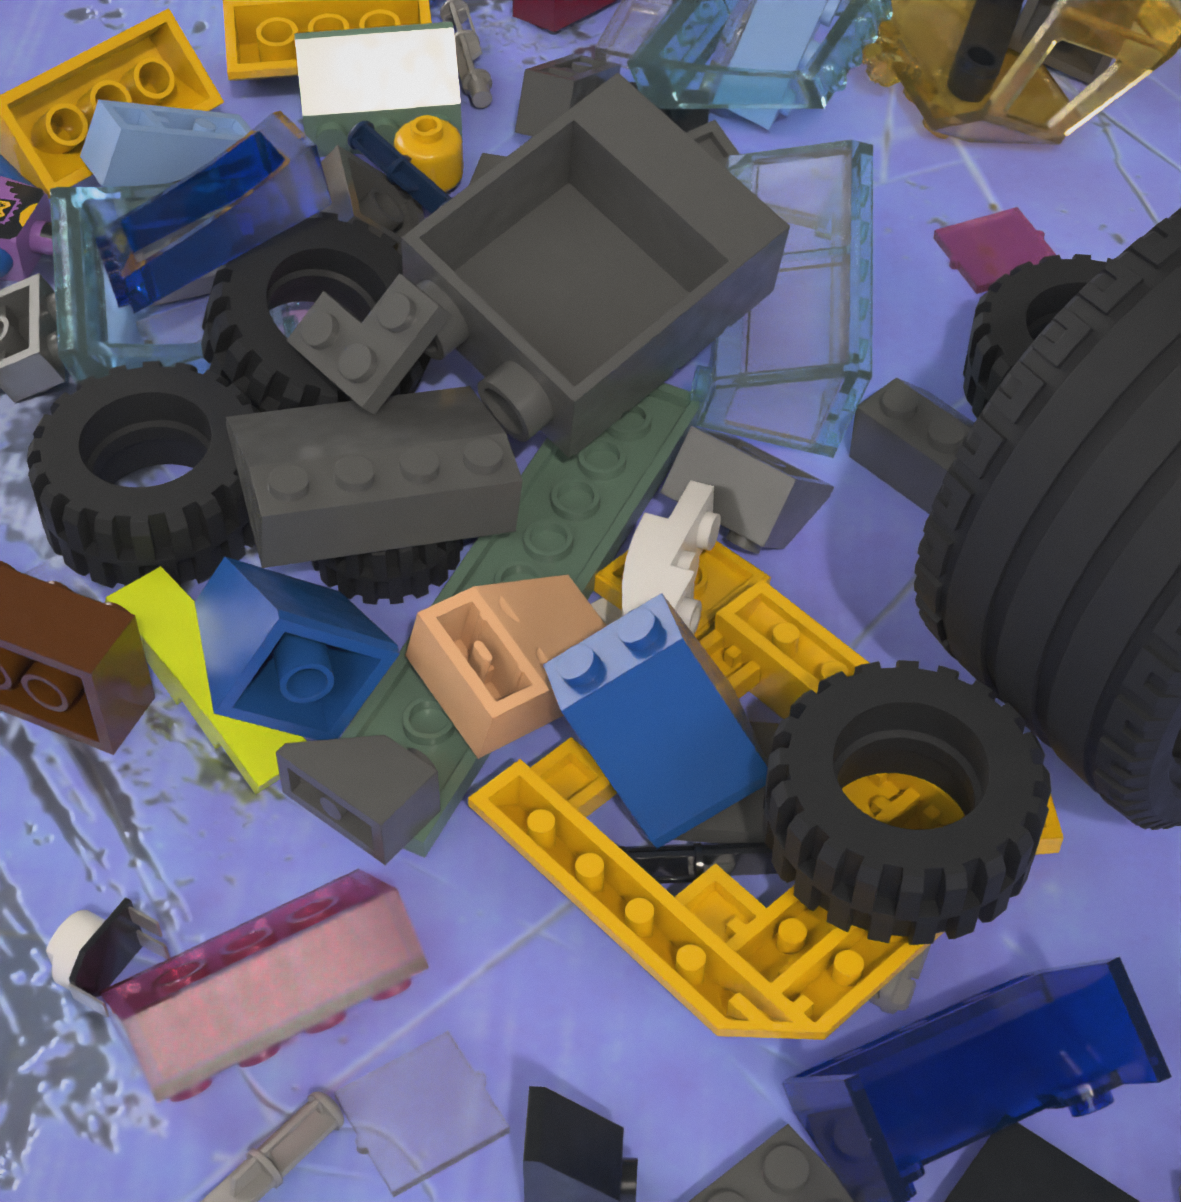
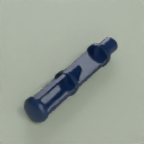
[347,120,453,214]

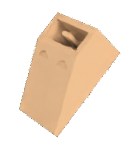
[405,575,606,759]

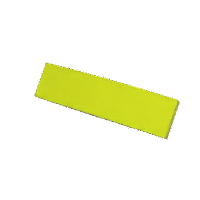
[105,566,306,795]

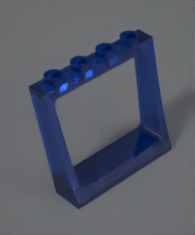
[95,111,332,314]

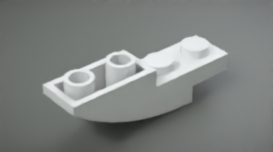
[622,480,721,634]

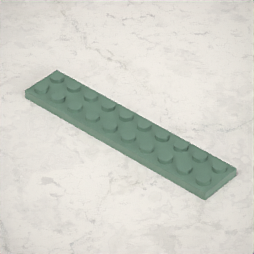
[339,382,706,858]

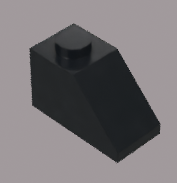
[523,1086,638,1202]

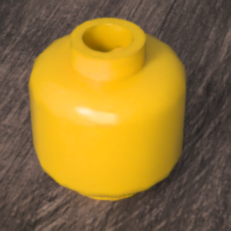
[393,115,464,193]

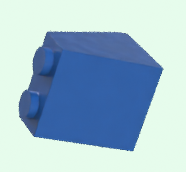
[195,557,400,740]
[543,593,768,849]

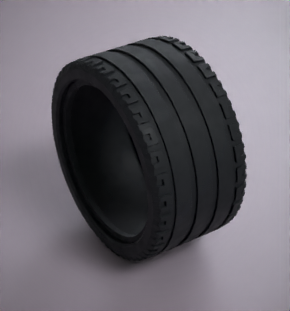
[914,208,1181,830]

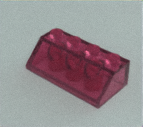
[99,869,429,1103]

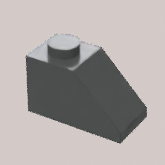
[276,735,441,865]

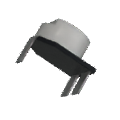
[46,897,170,1018]

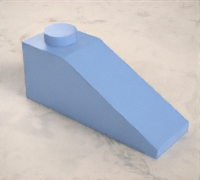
[80,99,263,192]

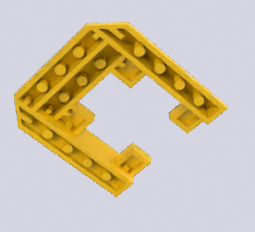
[468,579,965,1040]

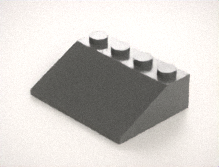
[226,386,523,568]

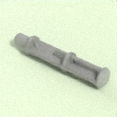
[440,0,492,108]
[201,1092,344,1202]

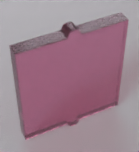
[933,207,1056,294]

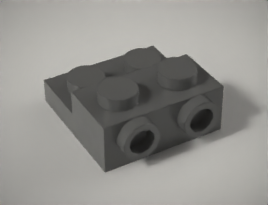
[0,273,75,403]

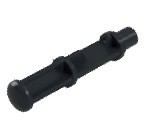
[619,842,778,884]

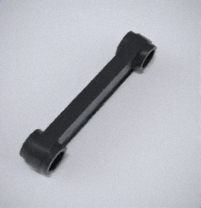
[947,0,1024,102]

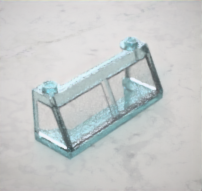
[690,140,873,458]

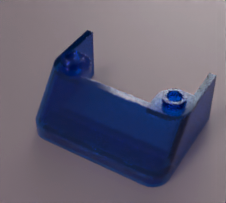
[781,957,1172,1202]

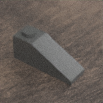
[515,53,621,138]

